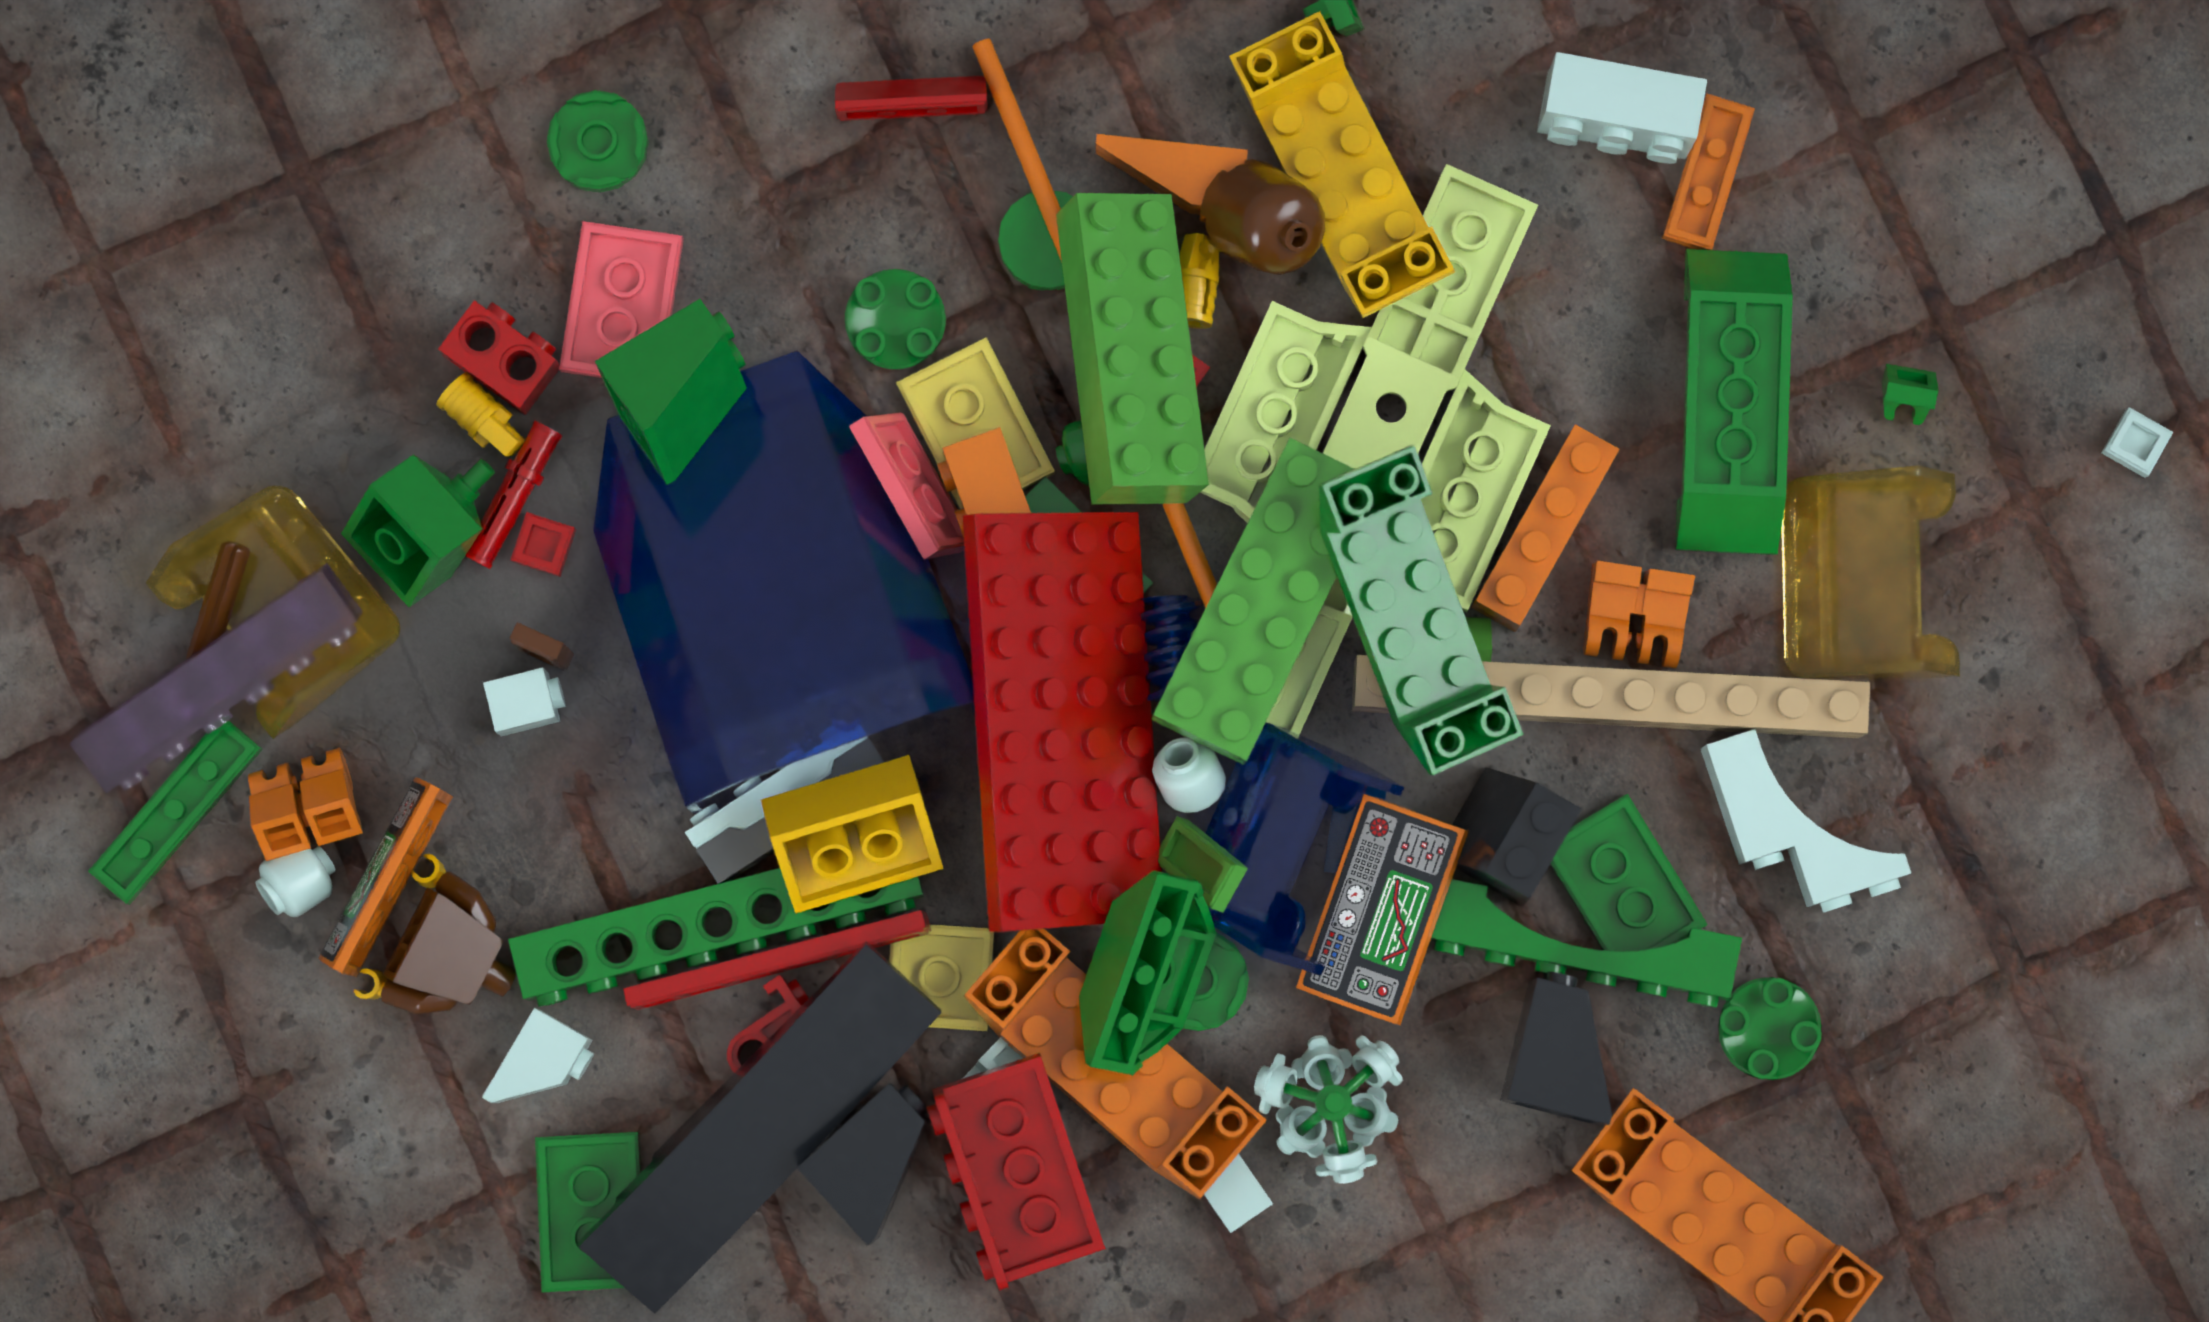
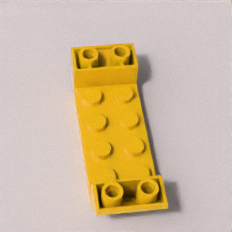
[1229,11,1455,318]

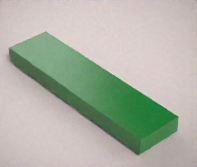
[88,715,263,905]

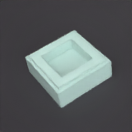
[2101,407,2173,478]

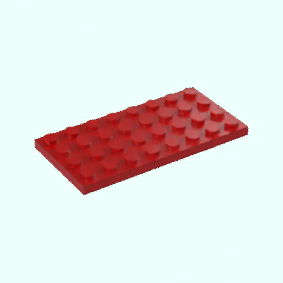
[963,512,1162,932]

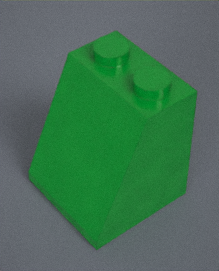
[595,299,747,485]

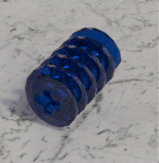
[1140,595,1203,702]

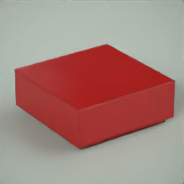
[510,512,576,577]

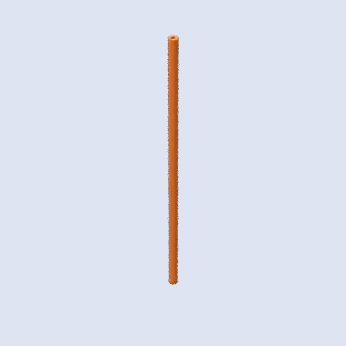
[972,38,1217,609]

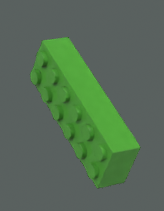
[1056,193,1209,504]
[1152,438,1354,765]

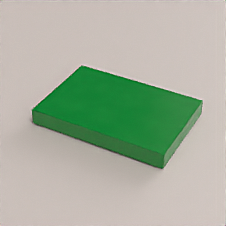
[1550,794,1708,951]
[535,1132,641,1292]

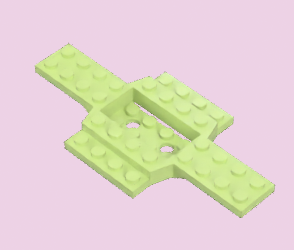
[1200,164,1551,757]

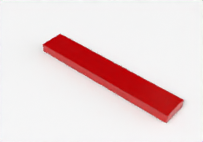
[623,910,931,1010]

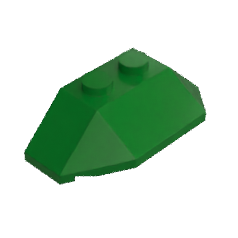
[1079,870,1217,1075]

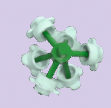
[1254,1035,1403,1183]

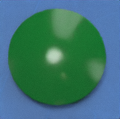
[845,269,946,369]
[1718,977,1821,1080]

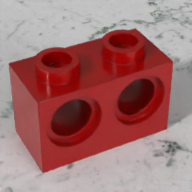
[438,300,560,415]

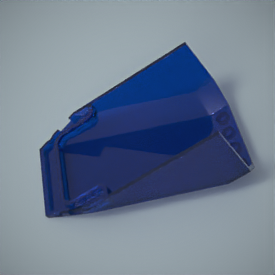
[593,351,975,815]

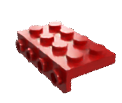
[927,1053,1105,1291]

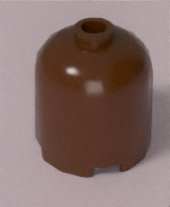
[1200,159,1325,275]

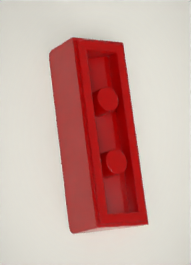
[835,76,988,121]

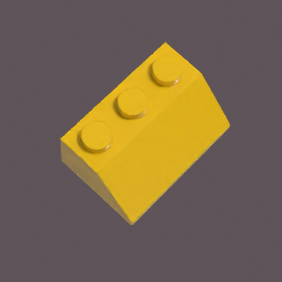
[761,755,944,913]

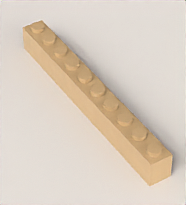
[1352,655,1870,738]

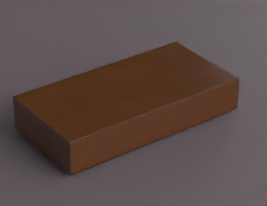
[509,622,574,671]

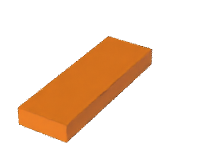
[1662,94,1755,250]

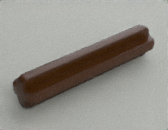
[180,541,250,688]

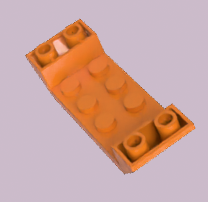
[964,929,1267,1199]
[1571,1088,1884,1322]

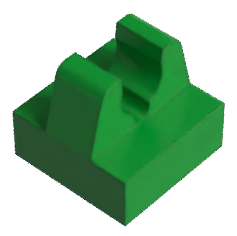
[1303,0,1364,37]
[1882,363,1939,425]

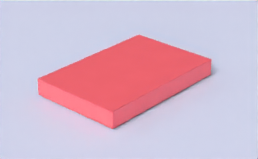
[559,221,684,378]
[849,412,965,560]

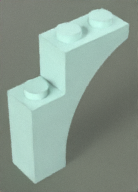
[1701,729,1911,913]

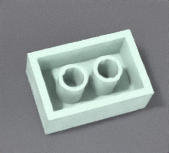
[1537,52,1707,164]

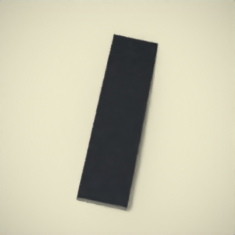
[579,941,941,1314]

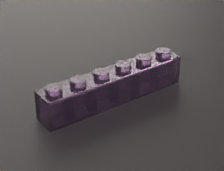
[69,563,363,793]

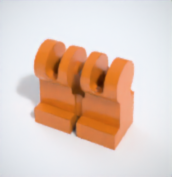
[1583,560,1695,669]
[248,747,363,861]

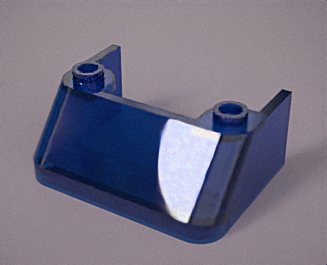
[1205,722,1405,975]

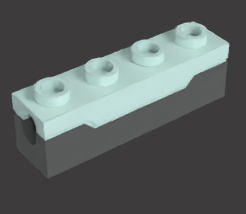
[685,720,884,884]

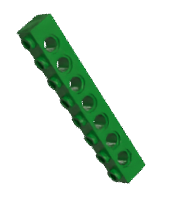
[508,868,924,1007]

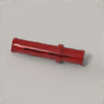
[465,420,563,570]

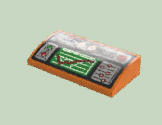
[318,777,453,977]
[1296,794,1469,1025]

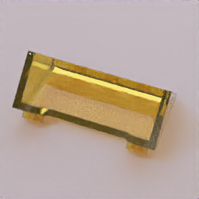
[1782,466,1960,679]
[146,486,400,739]

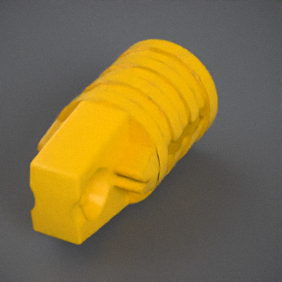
[1179,233,1219,329]
[436,372,525,457]

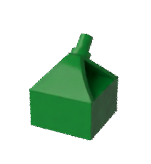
[341,454,495,608]

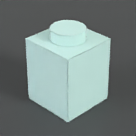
[483,667,566,736]

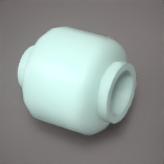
[1152,737,1226,813]
[255,846,336,917]

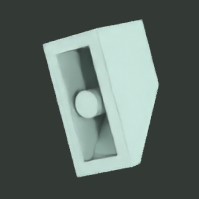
[482,1008,594,1103]

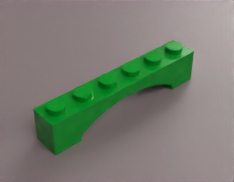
[1430,879,1742,1008]

